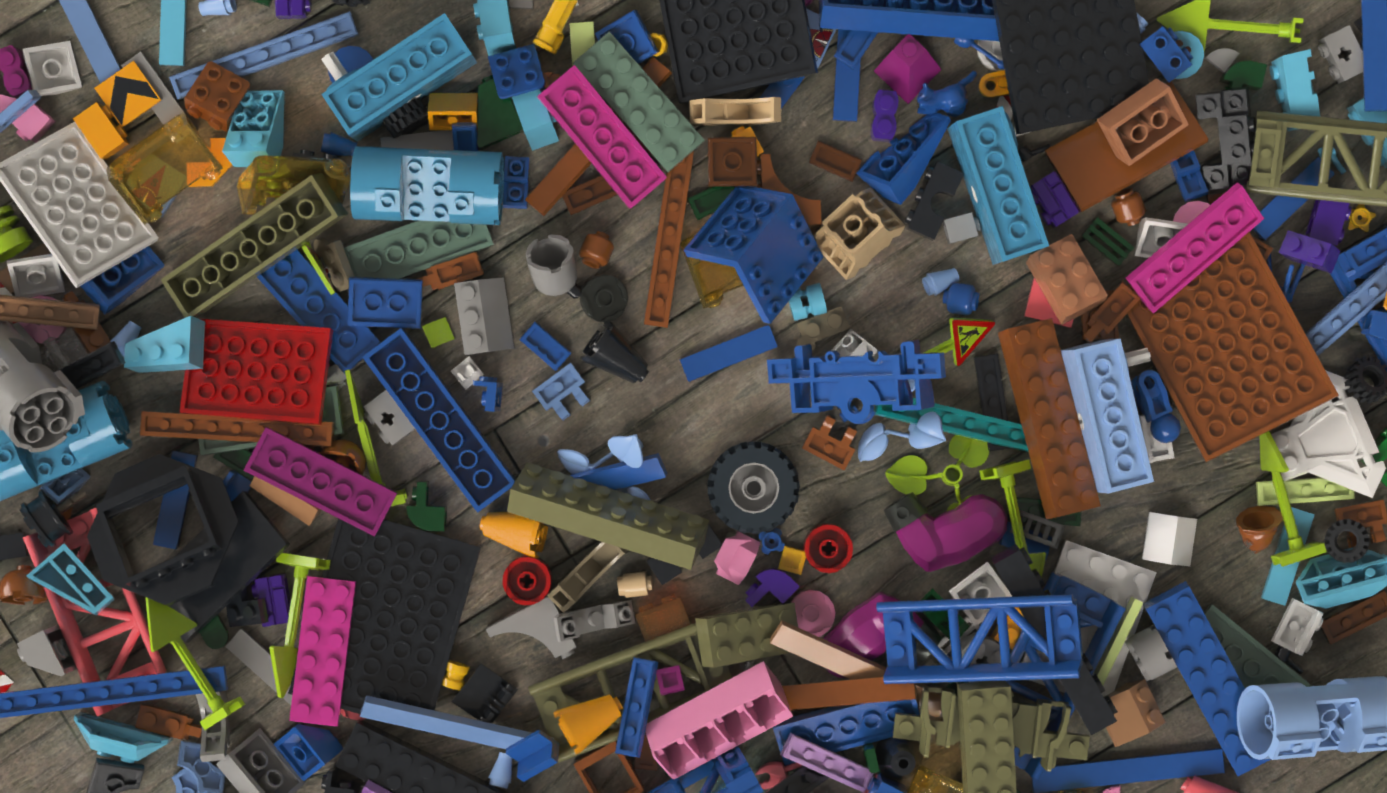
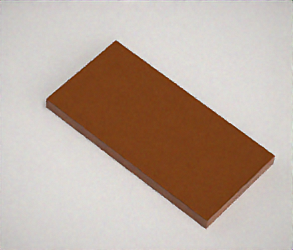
[1045,81,1209,212]

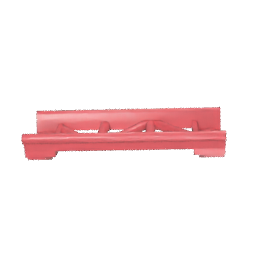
[23,508,167,716]

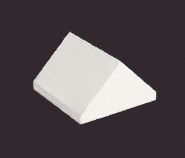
[1135,217,1188,258]
[1142,512,1197,566]
[949,562,1012,627]

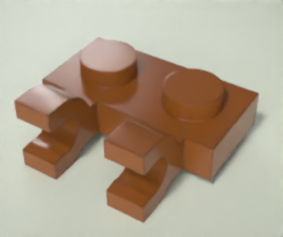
[802,414,857,471]
[1335,499,1387,548]

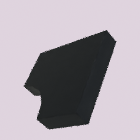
[86,758,145,793]

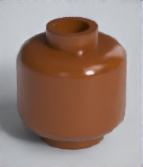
[1111,188,1146,226]
[579,231,614,269]

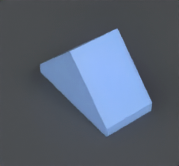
[40,468,91,505]

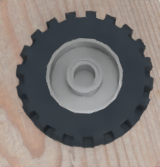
[707,441,800,534]

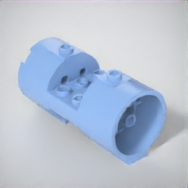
[1237,676,1387,760]

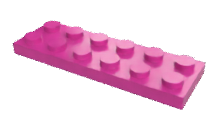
[536,65,667,209]
[1126,183,1264,313]
[289,576,356,727]

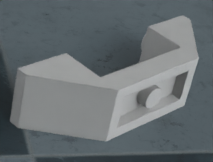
[554,600,635,642]

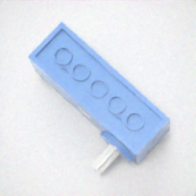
[1060,338,1154,494]

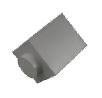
[942,212,981,245]

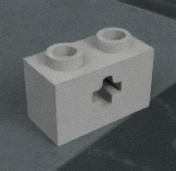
[1318,25,1363,84]
[364,390,416,445]

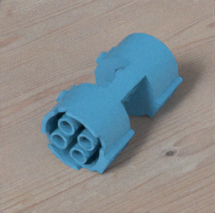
[350,146,505,225]
[0,381,132,501]

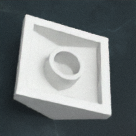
[22,41,82,96]
[7,254,65,298]

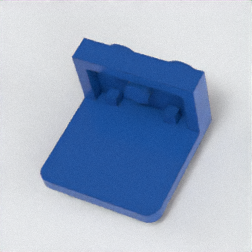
[488,44,545,99]

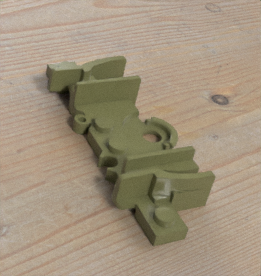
[893,685,1090,772]

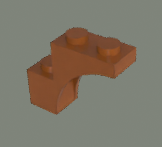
[757,154,822,226]

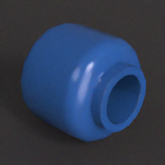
[943,283,979,316]

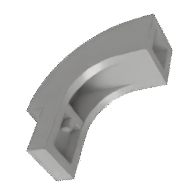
[196,691,230,762]

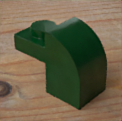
[1219,61,1267,91]
[406,481,447,531]
[920,588,970,640]

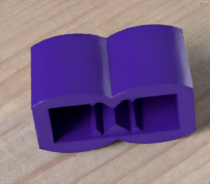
[870,90,898,142]

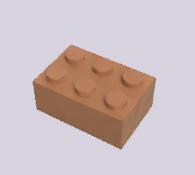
[1097,79,1189,166]
[1026,234,1108,325]

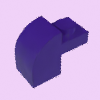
[745,568,800,607]

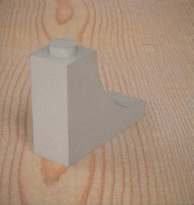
[486,596,578,659]

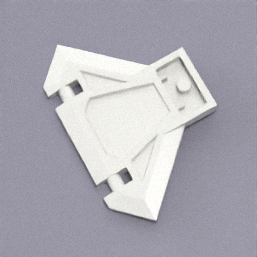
[1271,370,1386,498]

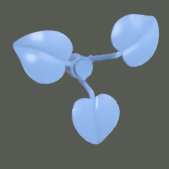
[858,379,946,462]
[557,434,650,500]

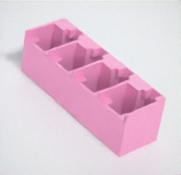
[645,661,793,779]

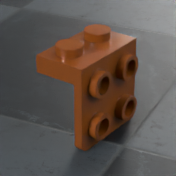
[185,61,250,132]

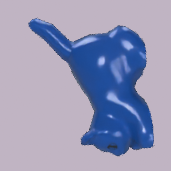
[917,71,977,117]

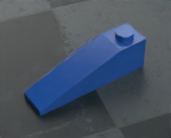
[857,112,951,205]

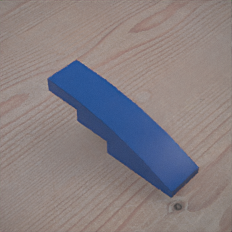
[1170,150,1208,202]

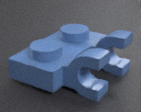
[532,363,590,420]

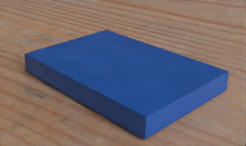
[348,277,422,329]

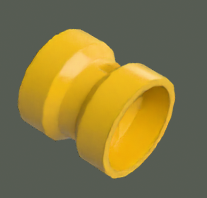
[442,660,470,690]

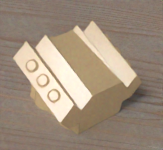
[814,188,905,280]

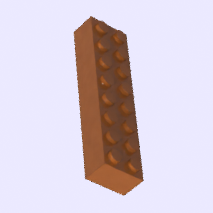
[998,318,1101,519]

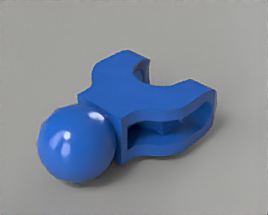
[1131,370,1181,443]

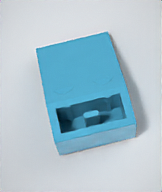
[222,90,285,167]

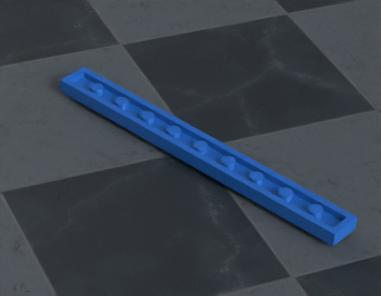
[0,665,228,718]

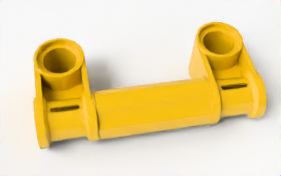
[533,0,578,54]

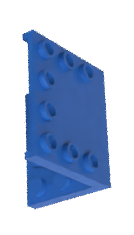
[684,186,823,324]

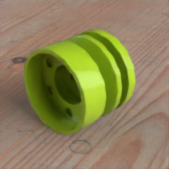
[0,205,33,263]

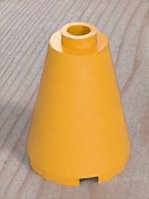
[480,512,548,558]
[553,694,623,755]

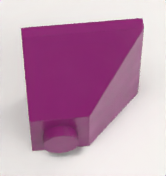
[874,34,942,104]

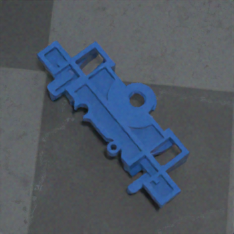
[767,340,946,424]

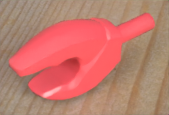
[755,761,802,789]

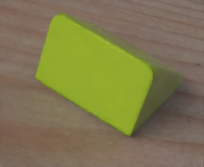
[422,317,455,348]

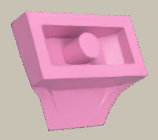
[714,531,760,585]

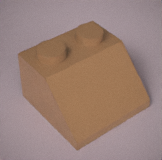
[1106,679,1166,747]

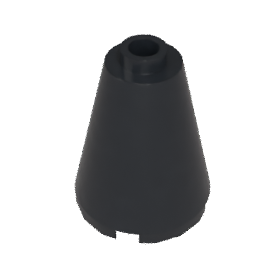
[580,320,649,384]
[875,737,923,779]

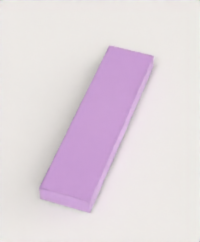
[780,733,874,793]

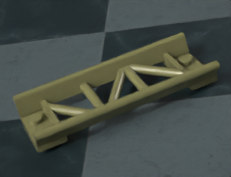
[1246,110,1387,207]
[528,622,732,763]

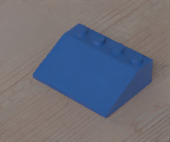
[43,242,165,315]

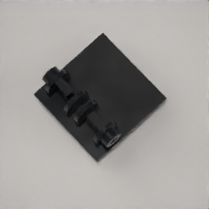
[451,664,518,723]

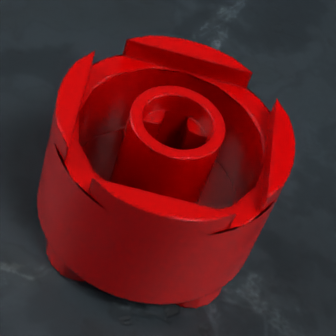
[803,523,853,573]
[502,555,552,605]

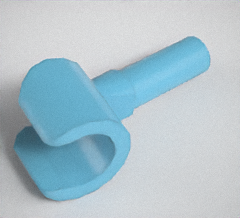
[1318,147,1346,174]

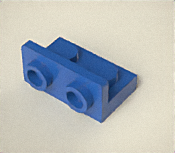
[473,376,503,412]

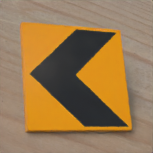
[94,60,162,128]

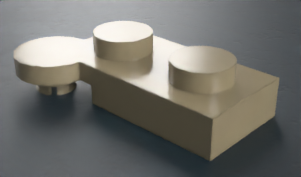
[313,238,355,293]
[796,306,850,353]

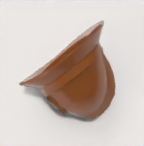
[1236,506,1283,554]

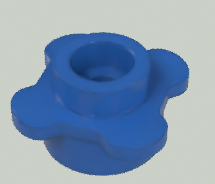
[759,528,785,554]

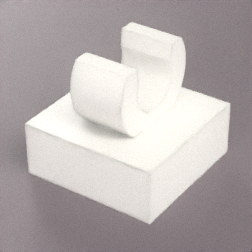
[451,356,485,390]

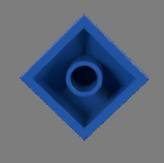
[273,724,344,782]

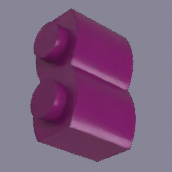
[0,45,32,98]

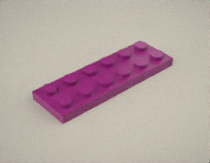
[243,426,397,536]

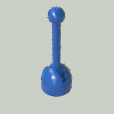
[954,38,1004,70]

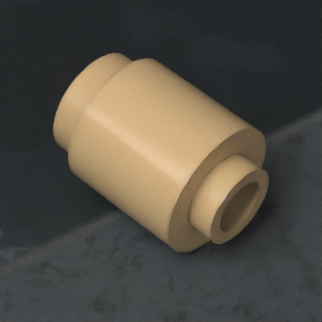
[617,571,653,598]

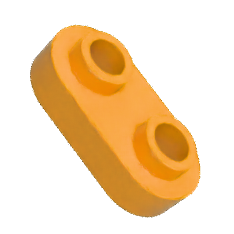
[978,70,1009,98]

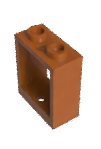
[573,741,644,793]

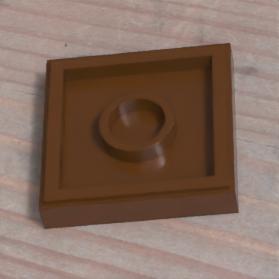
[708,137,757,187]

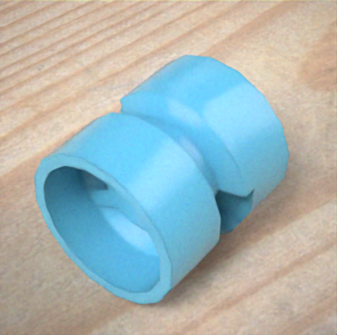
[789,283,827,321]

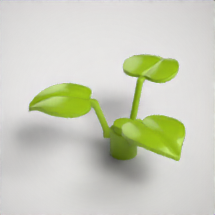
[885,435,989,511]

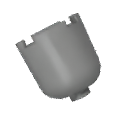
[525,234,577,296]

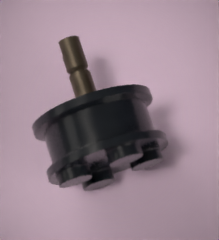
[19,490,88,548]

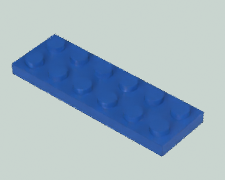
[257,249,381,374]
[773,699,920,766]

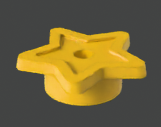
[1348,204,1376,232]

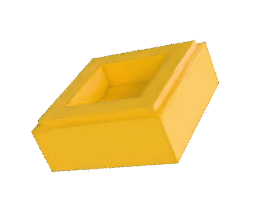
[778,546,806,575]

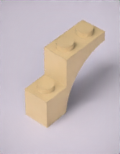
[690,97,782,126]

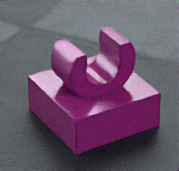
[656,665,685,695]

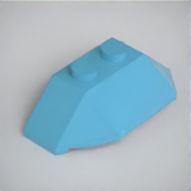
[1296,547,1387,609]
[74,712,173,763]

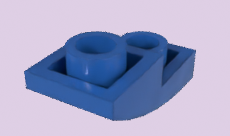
[503,156,529,209]

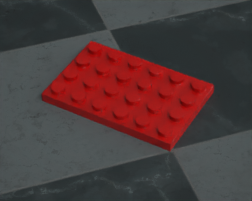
[179,319,333,425]

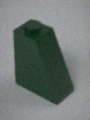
[477,75,524,150]

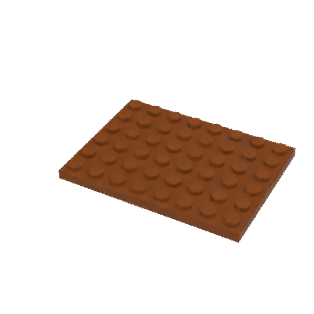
[1127,232,1339,462]

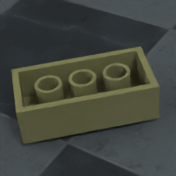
[695,602,798,668]

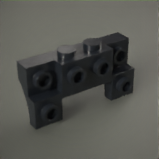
[1196,87,1256,190]

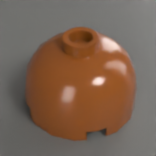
[320,439,366,475]
[0,565,48,605]

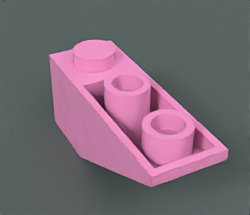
[0,94,56,143]

